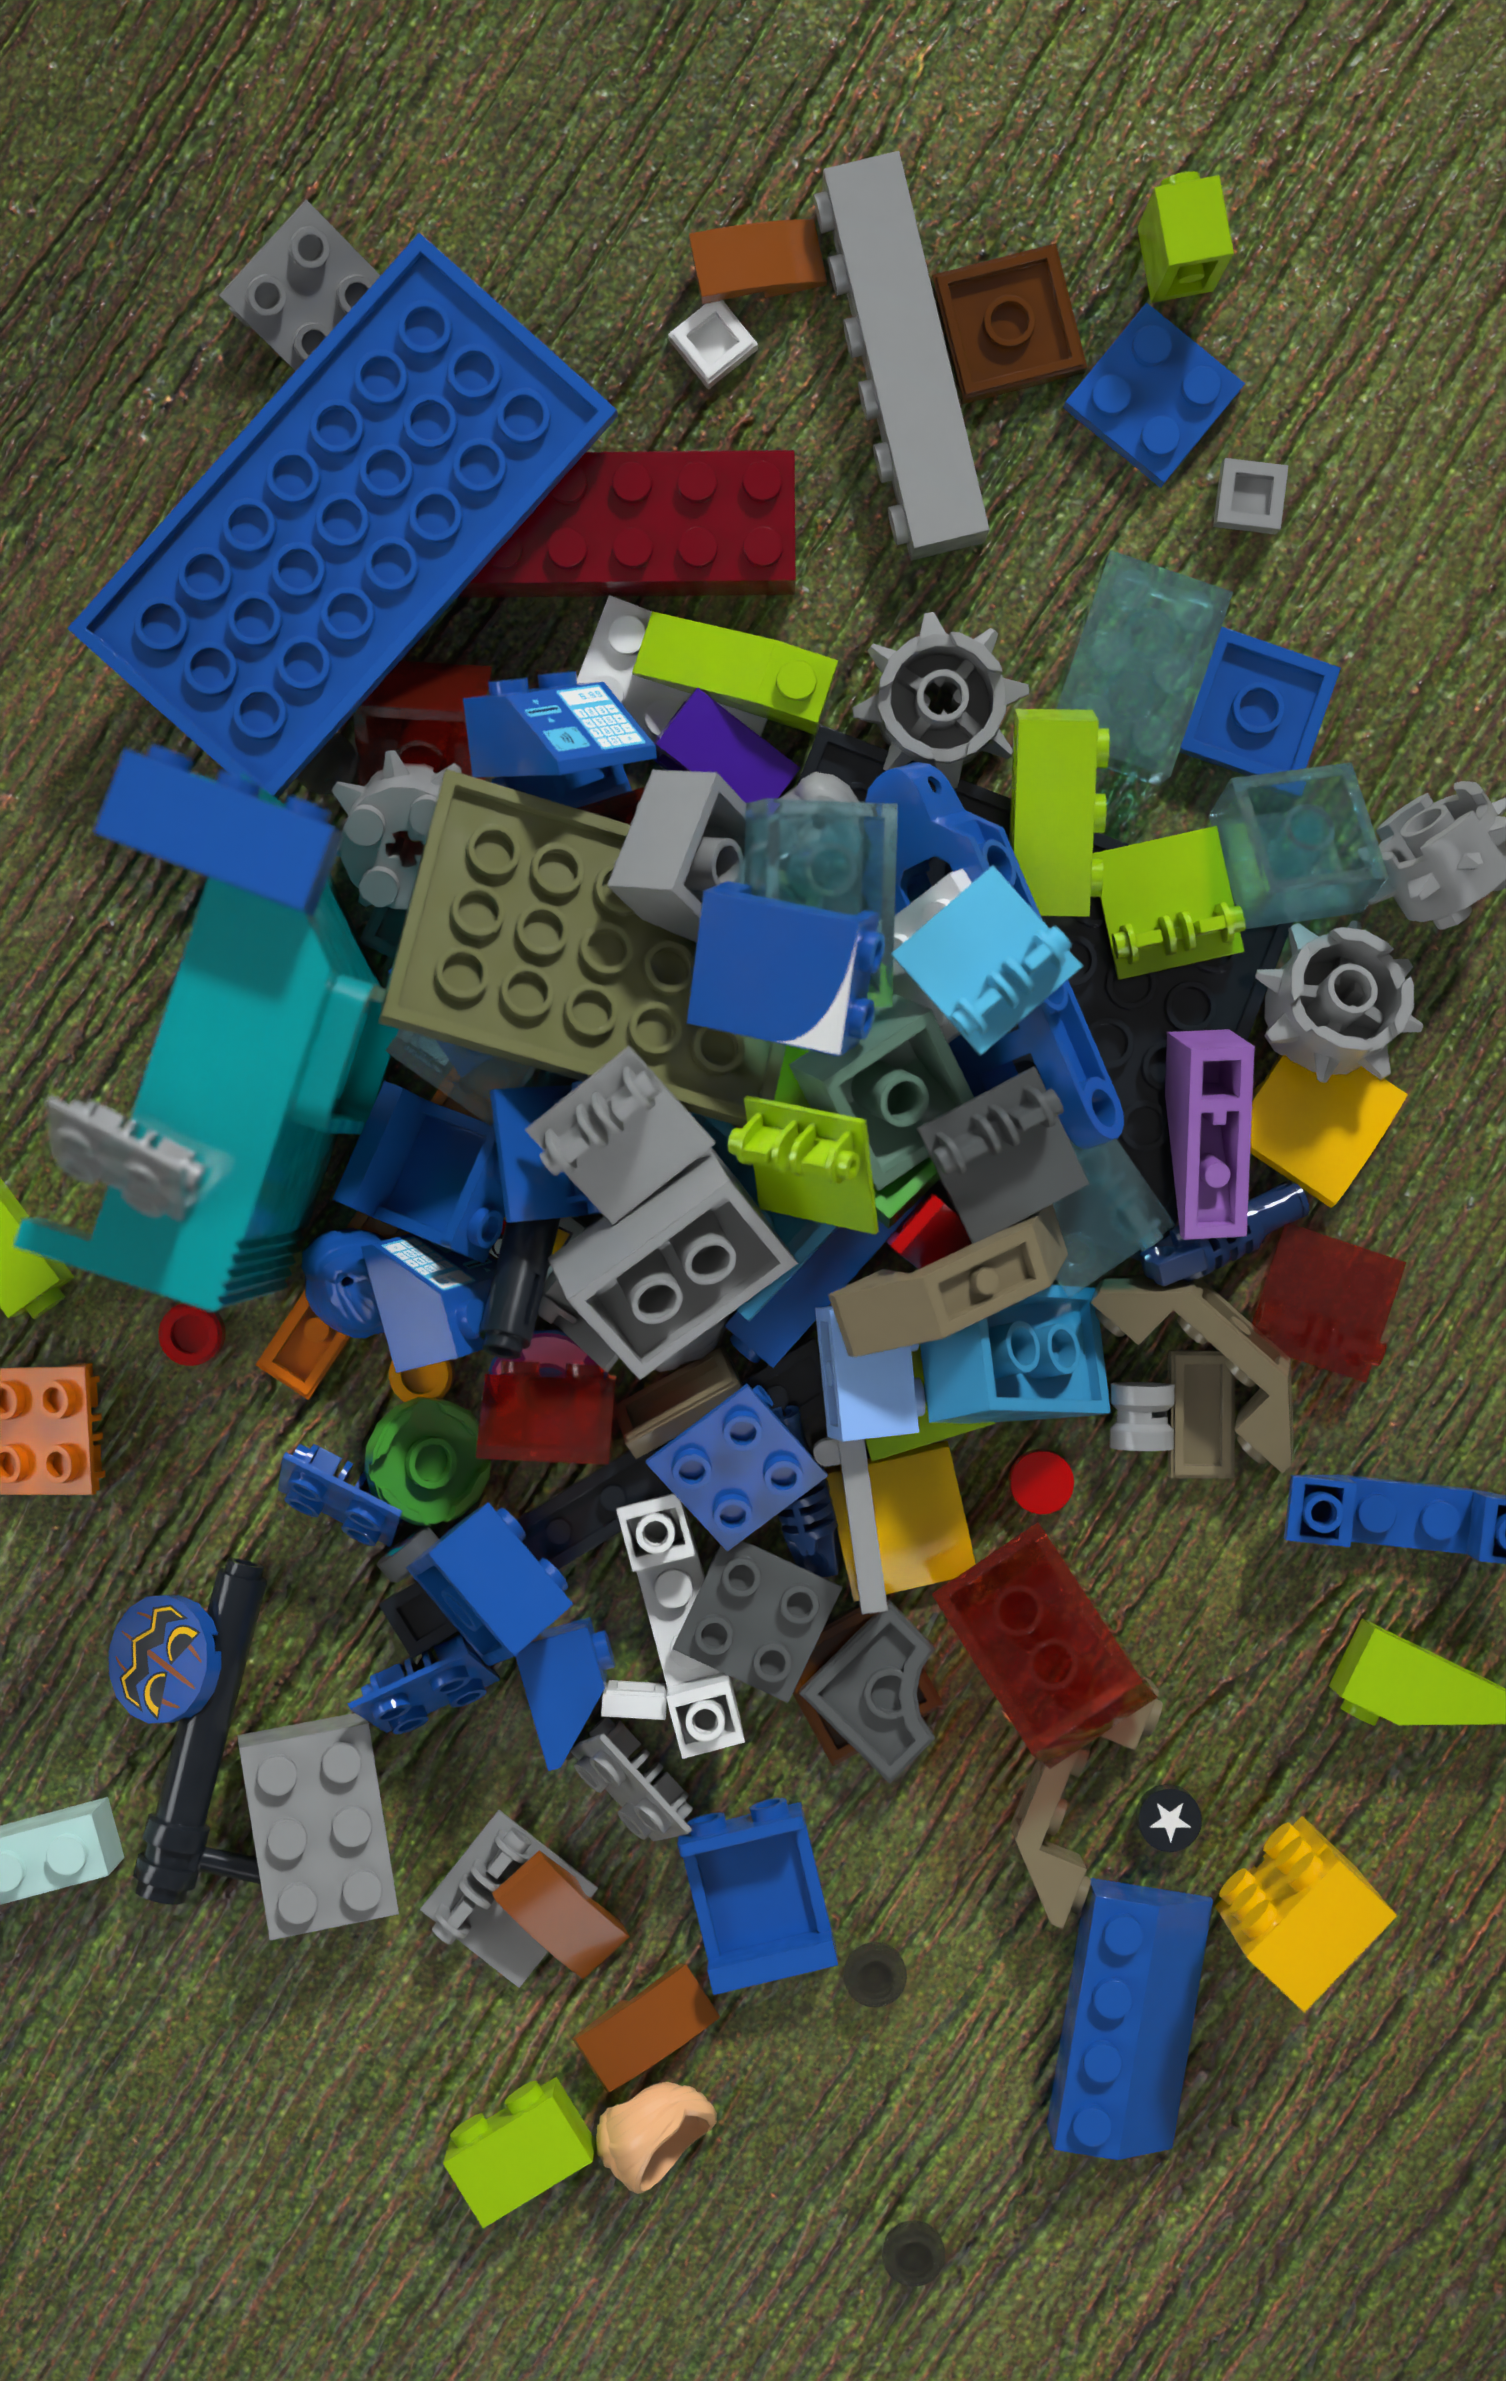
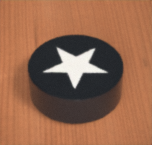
[1136,1784,1202,1852]

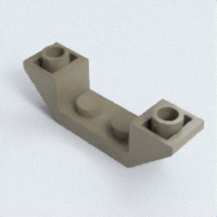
[828,1204,1068,1357]
[1091,1275,1294,1474]
[1010,1675,1163,1929]

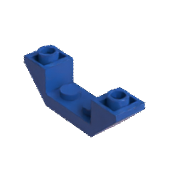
[1284,1475,1506,1564]

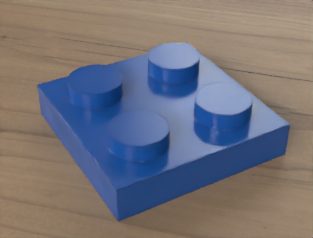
[1063,302,1245,488]
[1174,626,1341,792]

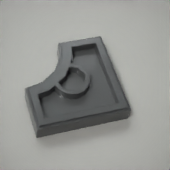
[799,1600,935,1784]

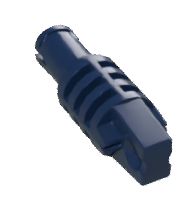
[1139,1180,1310,1286]
[770,1405,843,1577]

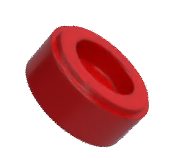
[158,1303,226,1366]
[1009,1449,1074,1515]

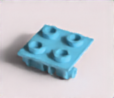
[891,865,1083,1056]

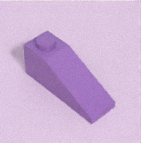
[1165,1029,1255,1240]

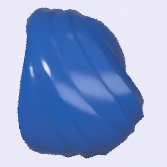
[302,1228,388,1338]

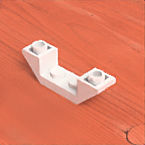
[616,1493,745,1759]

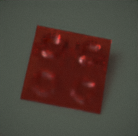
[1251,1223,1407,1383]

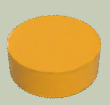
[389,1360,455,1402]

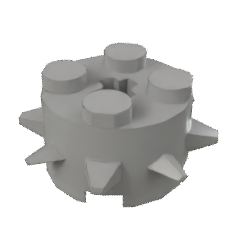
[852,612,1029,789]
[332,750,462,909]
[1363,781,1506,930]
[1255,921,1423,1083]

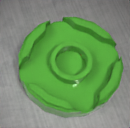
[364,1397,491,1525]

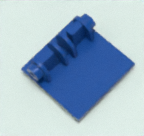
[490,1081,602,1223]
[646,1384,828,1551]
[278,1444,403,1547]
[348,1634,500,1734]

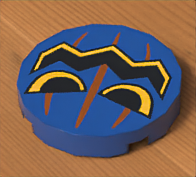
[109,1595,222,1724]

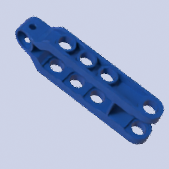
[865,762,1124,1149]

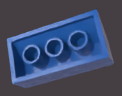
[1047,1878,1213,2160]

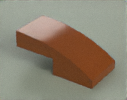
[689,219,827,304]
[492,1850,630,1979]
[572,1963,720,2092]

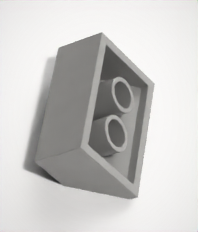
[548,1147,798,1379]

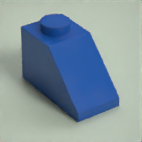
[515,1617,615,1771]

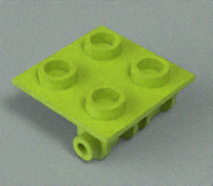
[1092,826,1245,980]
[728,1096,878,1235]

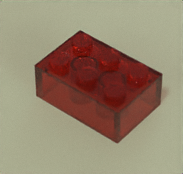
[932,1522,1158,1769]

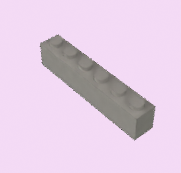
[813,151,990,561]

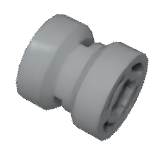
[1110,1382,1175,1451]

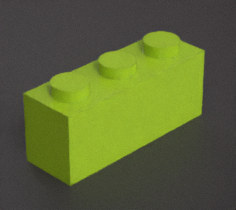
[1009,709,1110,917]

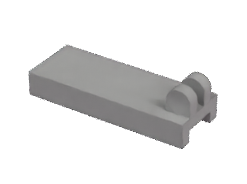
[813,1437,888,1614]

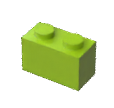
[1137,171,1234,303]
[443,2077,596,2228]

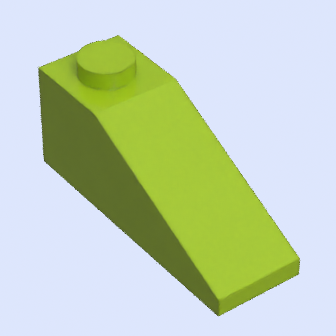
[632,611,838,735]
[1329,1618,1506,1726]

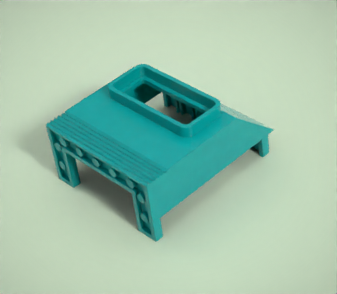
[13,773,401,1311]

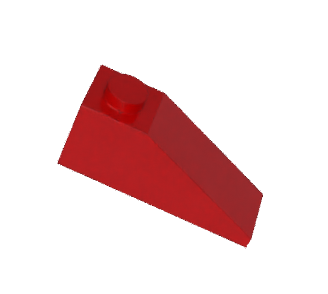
[887,1190,972,1269]

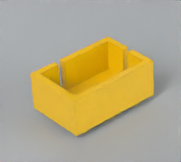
[1215,1816,1397,2013]

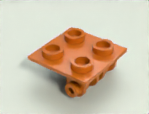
[0,1363,106,1495]

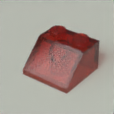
[353,661,492,786]
[476,1359,618,1465]

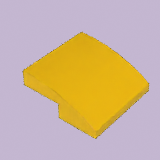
[1250,1055,1408,1208]
[824,1441,978,1602]

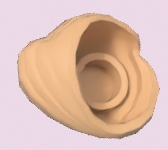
[596,2082,717,2194]

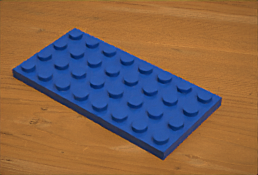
[67,233,618,799]

